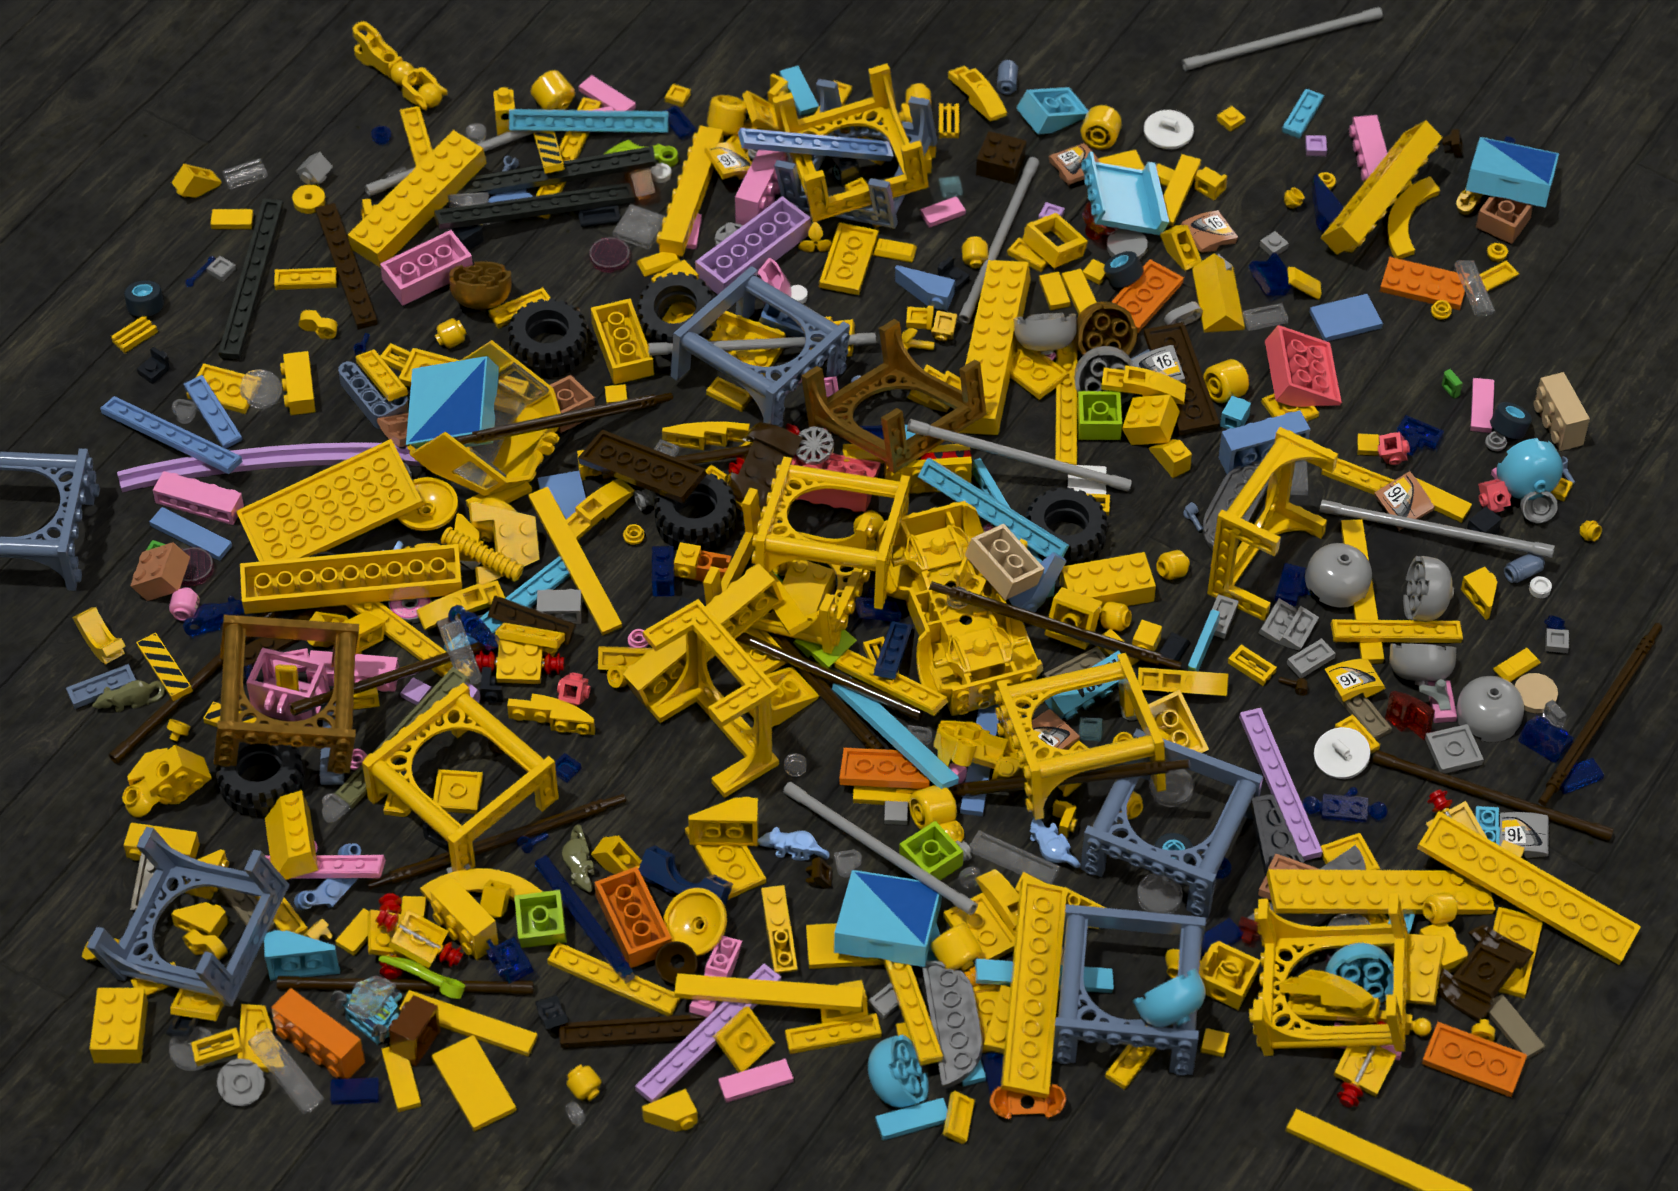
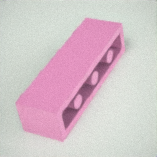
[1349,115,1387,181]
[153,471,244,525]
[306,650,399,692]

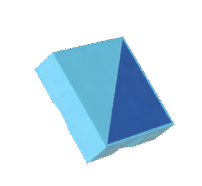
[1466,137,1559,207]
[406,356,499,449]
[834,870,942,967]

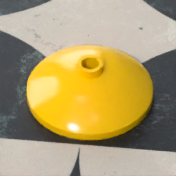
[397,477,458,531]
[663,888,727,956]

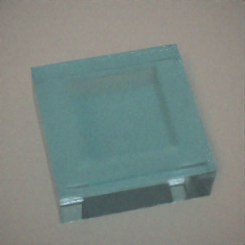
[939,176,963,198]
[1079,717,1102,741]

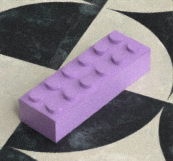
[695,196,811,294]

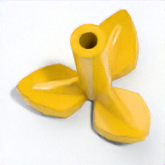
[798,222,832,252]
[902,328,934,352]

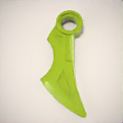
[605,140,678,167]
[379,956,465,999]

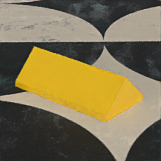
[1192,253,1245,333]

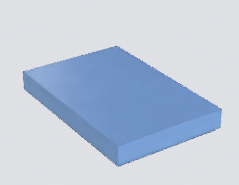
[1309,294,1383,342]
[538,471,586,519]

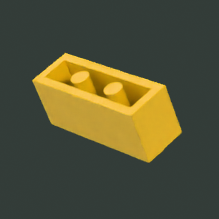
[280,351,316,415]
[124,823,200,861]

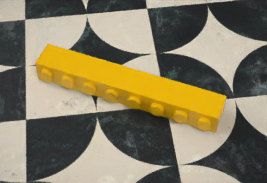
[656,126,723,256]

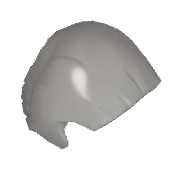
[1520,491,1557,523]

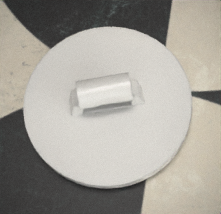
[1144,110,1194,149]
[1314,727,1370,779]

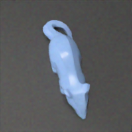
[1030,817,1081,868]
[758,827,830,860]

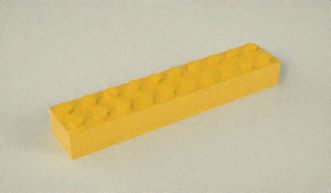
[959,260,1031,435]
[240,544,462,614]

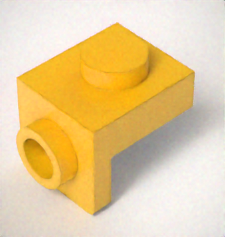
[768,74,788,104]
[931,311,958,341]
[674,542,701,579]
[1053,800,1077,839]

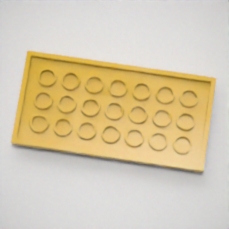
[236,439,424,562]

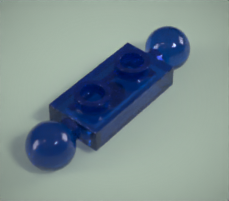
[1302,794,1388,822]

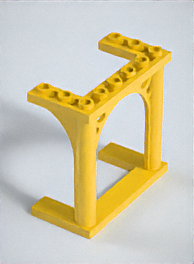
[772,64,929,222]
[1207,427,1338,621]
[752,457,910,609]
[703,488,876,654]
[643,599,779,798]
[994,653,1166,820]
[362,683,559,872]
[1249,893,1407,1056]

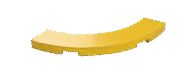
[1387,176,1440,259]
[420,868,542,903]

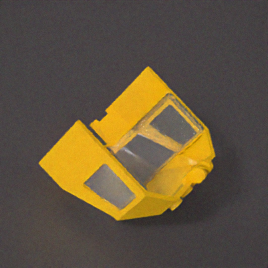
[407,340,561,496]

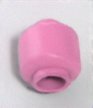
[169,588,200,621]

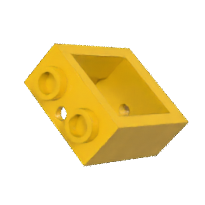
[1022,213,1088,268]

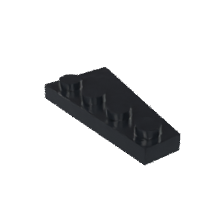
[1250,794,1305,877]

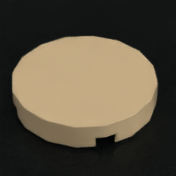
[1515,673,1558,713]

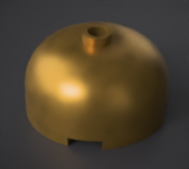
[449,262,512,310]
[1074,302,1137,355]

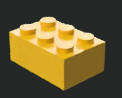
[431,876,499,960]
[90,988,148,1063]

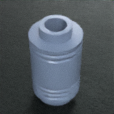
[997,60,1018,94]
[1504,553,1545,583]

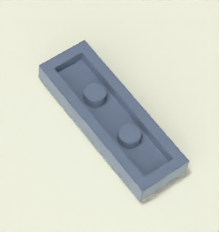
[66,664,136,709]

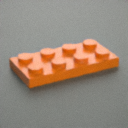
[1380,257,1469,310]
[1112,259,1184,333]
[839,748,933,789]
[1422,1022,1527,1097]

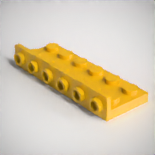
[662,302,785,377]

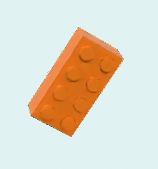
[595,867,672,969]
[272,988,365,1082]

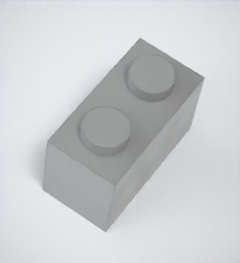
[537,589,582,624]

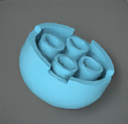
[1497,438,1563,500]
[1325,943,1394,1007]
[1133,968,1205,1027]
[868,1035,929,1108]

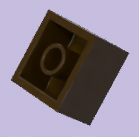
[976,131,1027,185]

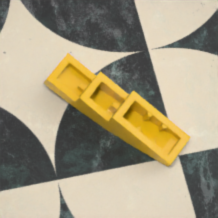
[662,422,750,450]

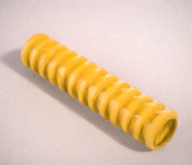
[441,527,524,582]

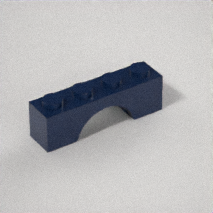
[639,846,733,906]

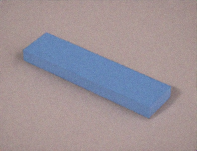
[184,375,242,449]
[149,507,232,561]

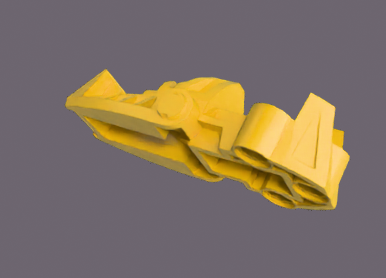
[933,721,1083,797]

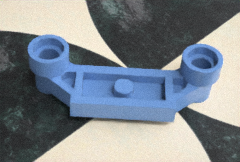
[294,843,361,910]

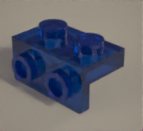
[1248,253,1292,295]
[1518,715,1574,762]
[486,937,534,984]

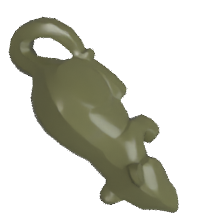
[92,680,165,712]
[562,825,595,892]

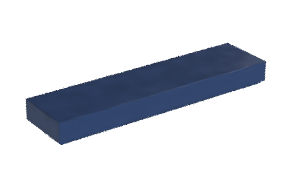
[874,621,913,679]

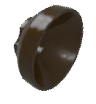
[655,941,698,984]

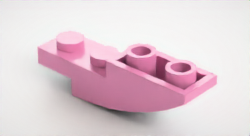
[689,936,742,1017]

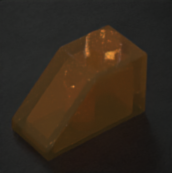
[624,168,656,200]

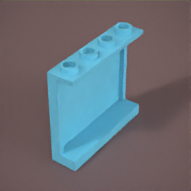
[1081,151,1169,235]

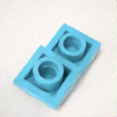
[1475,806,1500,845]

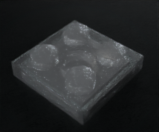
[613,204,667,250]

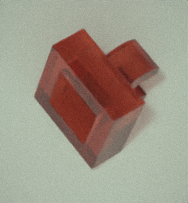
[1239,916,1262,945]

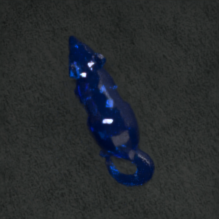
[183,596,244,636]
[448,605,499,650]

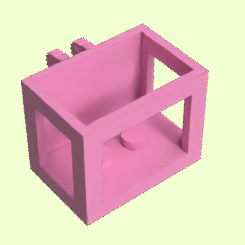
[246,648,330,727]

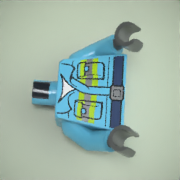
[330,987,402,1044]

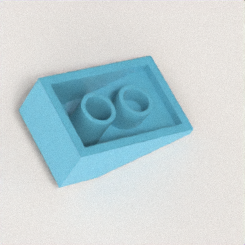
[1017,87,1088,134]
[264,930,340,981]

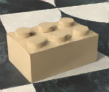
[1534,372,1590,451]
[965,524,1045,600]

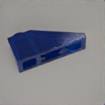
[1312,175,1344,232]

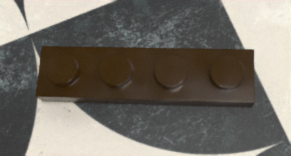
[488,595,577,645]

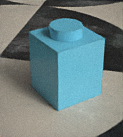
[1220,396,1251,429]

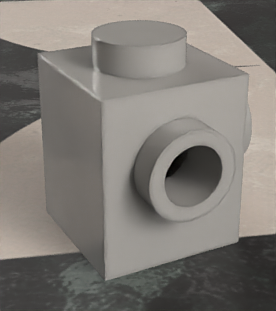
[296,152,332,185]

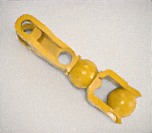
[353,22,447,110]

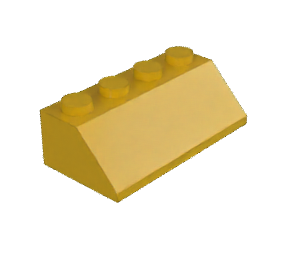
[265,790,318,880]

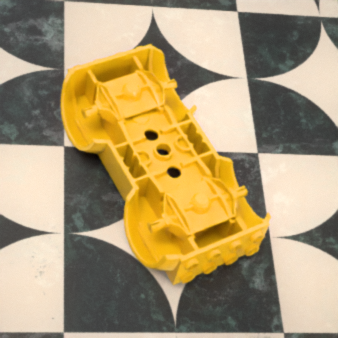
[876,501,1043,716]

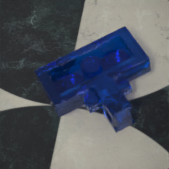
[1397,415,1444,456]
[1275,563,1316,606]
[855,588,902,622]

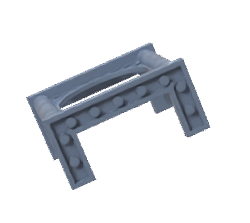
[774,79,937,228]
[671,266,850,427]
[0,449,100,591]
[1081,729,1263,918]
[87,827,289,1006]
[1052,904,1206,1075]

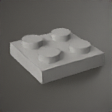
[1425,724,1484,773]

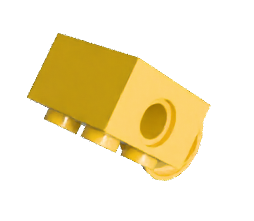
[122,745,212,818]
[1165,941,1261,1010]

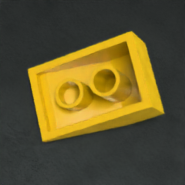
[771,560,836,622]
[748,667,819,727]
[1134,690,1209,753]
[688,797,758,846]

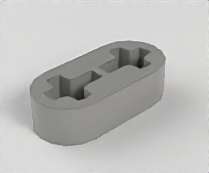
[1164,302,1203,325]

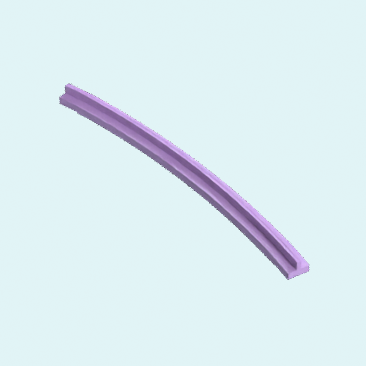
[117,443,425,492]

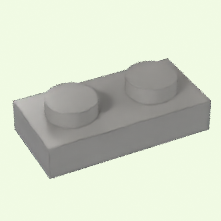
[1212,595,1239,639]
[1287,638,1335,678]

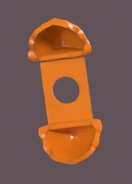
[990,1085,1066,1119]

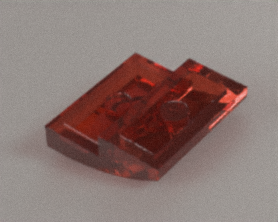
[1385,691,1435,740]

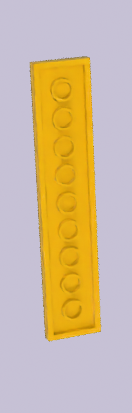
[1417,811,1641,965]
[1266,869,1495,914]
[1001,879,1067,1098]

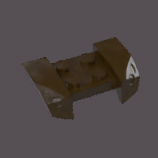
[724,422,802,509]
[1438,925,1534,1021]

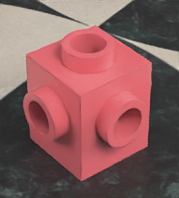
[1378,432,1410,465]
[1478,479,1512,513]
[557,673,591,706]

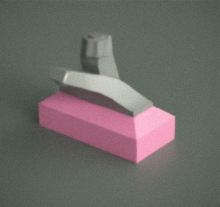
[1419,679,1457,723]

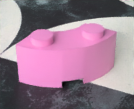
[758,258,791,304]

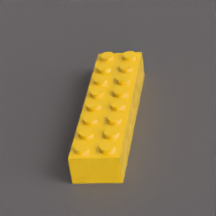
[1320,121,1442,254]
[347,130,487,268]
[623,563,783,709]

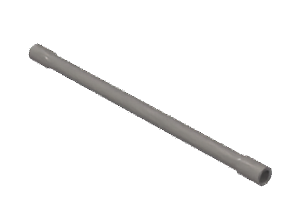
[1182,7,1383,71]
[365,130,538,197]
[958,157,1040,323]
[648,333,876,356]
[907,419,1131,492]
[1320,500,1555,558]
[783,782,978,915]

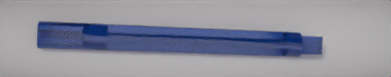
[535,855,635,984]

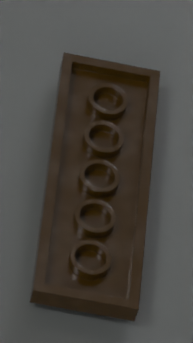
[1143,322,1220,435]
[578,430,707,503]

